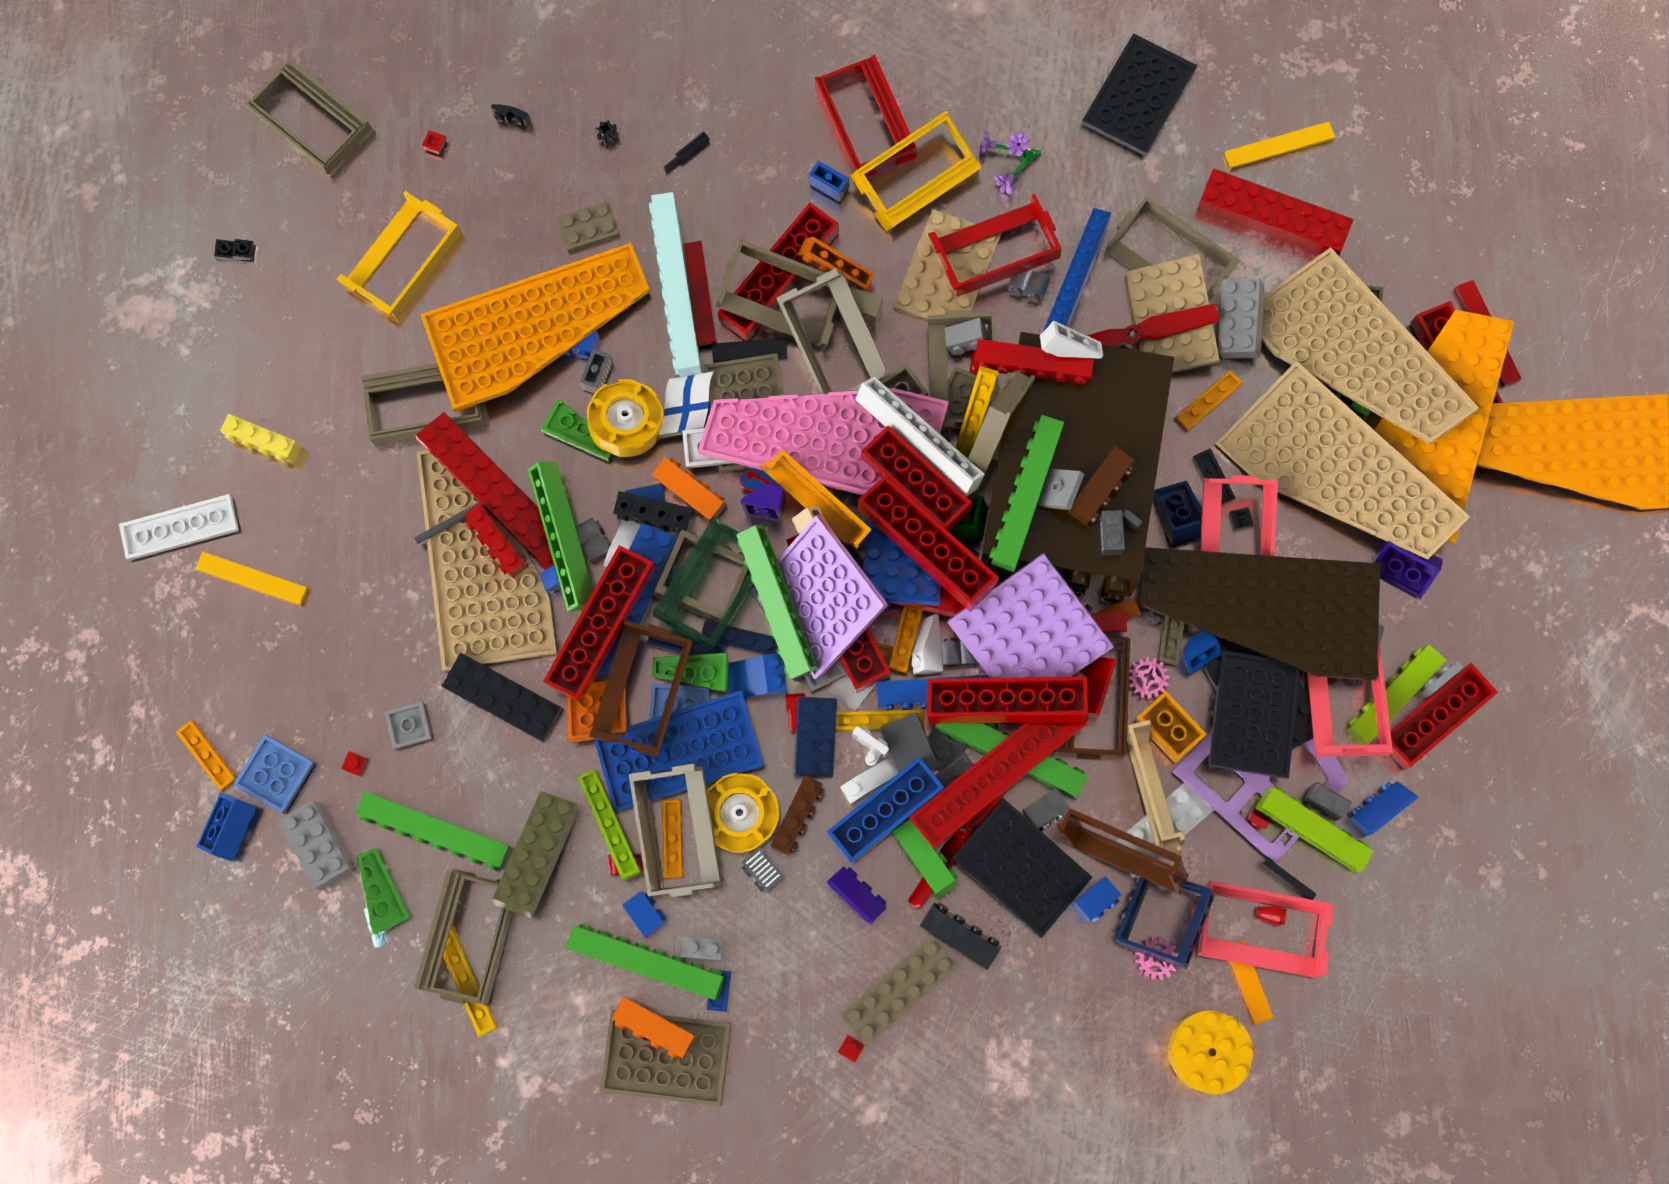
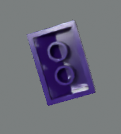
[741,482,787,521]
[1373,541,1443,599]
[827,866,887,926]

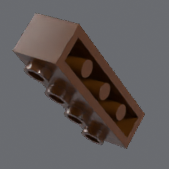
[1067,446,1135,527]
[770,775,825,856]

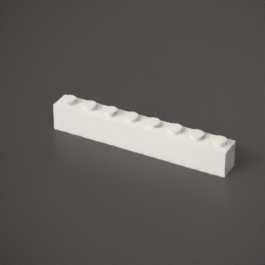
[855,377,985,496]

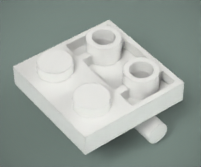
[852,726,889,766]

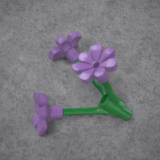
[979,130,1041,195]

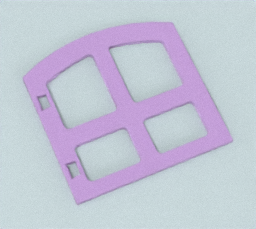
[1173,728,1349,863]

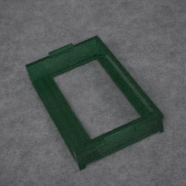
[653,517,754,651]

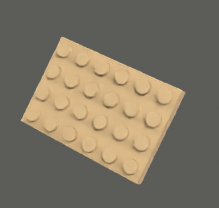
[893,209,1001,327]
[1126,254,1220,373]

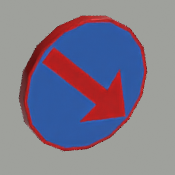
[740,468,777,492]

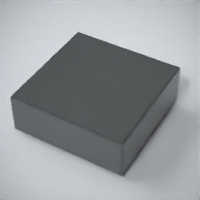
[1122,510,1142,532]

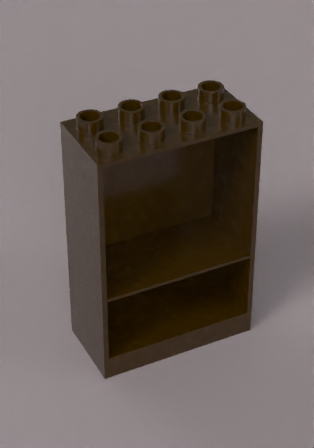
[981,332,1174,604]

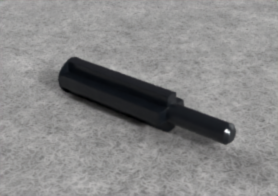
[663,132,710,171]

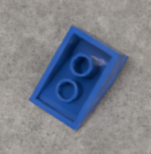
[728,653,788,700]

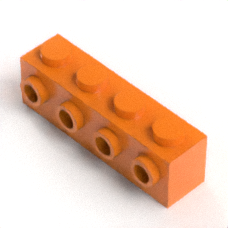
[797,237,875,290]
[651,457,727,522]
[612,997,696,1059]

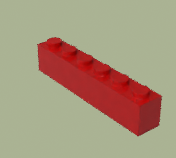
[974,339,1094,385]

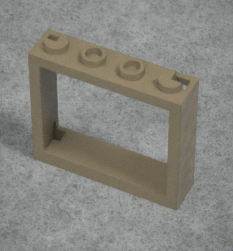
[654,529,749,625]

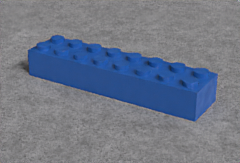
[599,523,678,676]

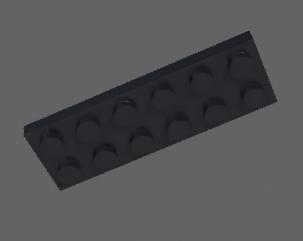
[441,652,562,742]

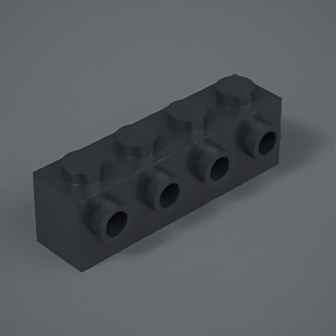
[613,491,694,534]
[920,903,1002,970]

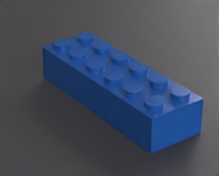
[827,757,945,863]

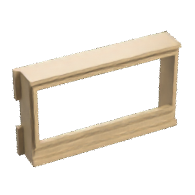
[1127,720,1185,856]

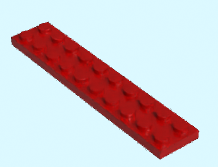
[416,412,554,570]
[909,722,1087,849]

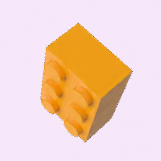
[1134,691,1207,763]

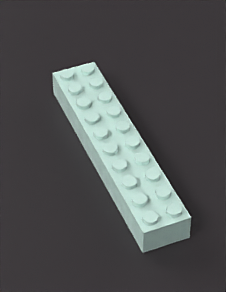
[649,192,702,377]

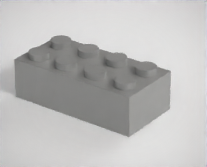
[1218,278,1265,359]
[278,800,355,890]

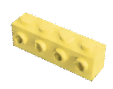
[220,414,302,464]

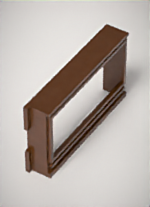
[589,621,693,757]
[1053,636,1130,760]
[1056,808,1189,895]

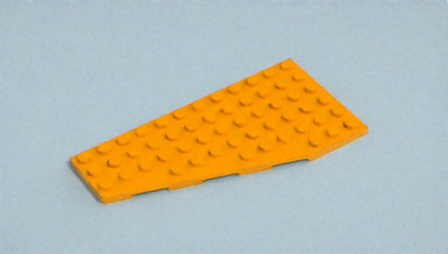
[420,243,650,412]
[1374,310,1514,544]
[1476,394,1669,510]

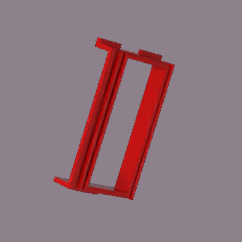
[814,54,918,178]
[928,194,1061,297]

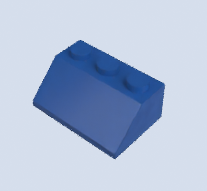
[1347,781,1418,838]
[196,792,256,861]

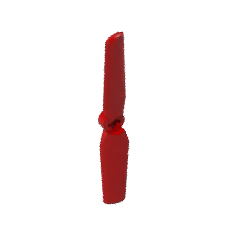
[1086,304,1219,347]
[908,789,1008,908]

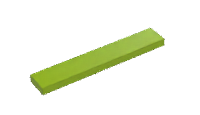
[577,769,641,881]

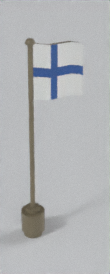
[657,371,714,441]

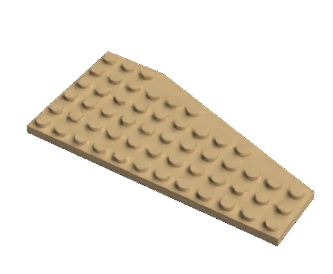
[1262,247,1479,445]
[1215,361,1470,560]
[417,450,558,672]

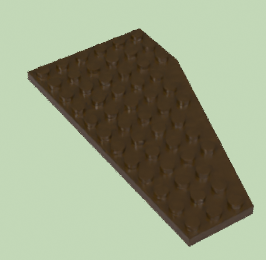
[1141,547,1380,681]

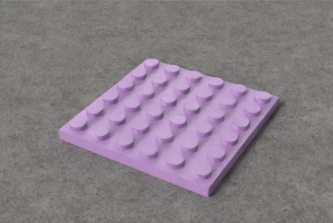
[751,515,888,680]
[947,553,1114,678]

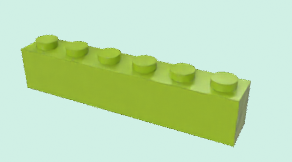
[1347,644,1447,745]
[1255,786,1374,873]

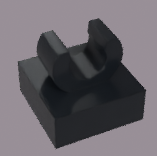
[1229,507,1254,531]

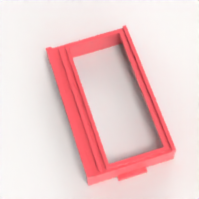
[1200,475,1278,556]
[1307,641,1393,758]
[1197,881,1334,978]

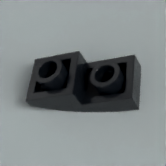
[490,104,531,127]
[214,239,254,260]

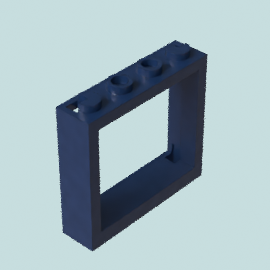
[1115,876,1215,969]

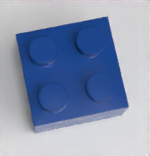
[1072,876,1121,923]

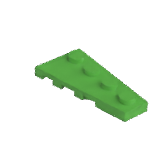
[541,398,613,462]
[652,653,729,692]
[357,848,409,936]

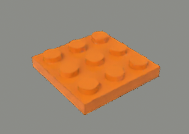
[567,680,627,743]

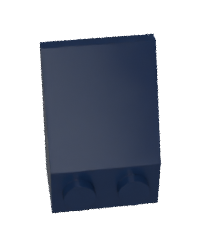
[1153,480,1202,546]

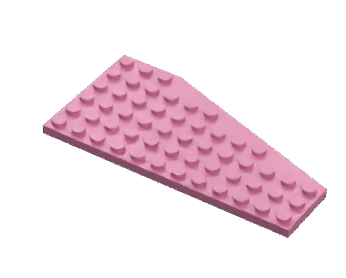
[698,388,949,495]

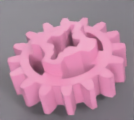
[1129,657,1170,700]
[1135,936,1179,980]

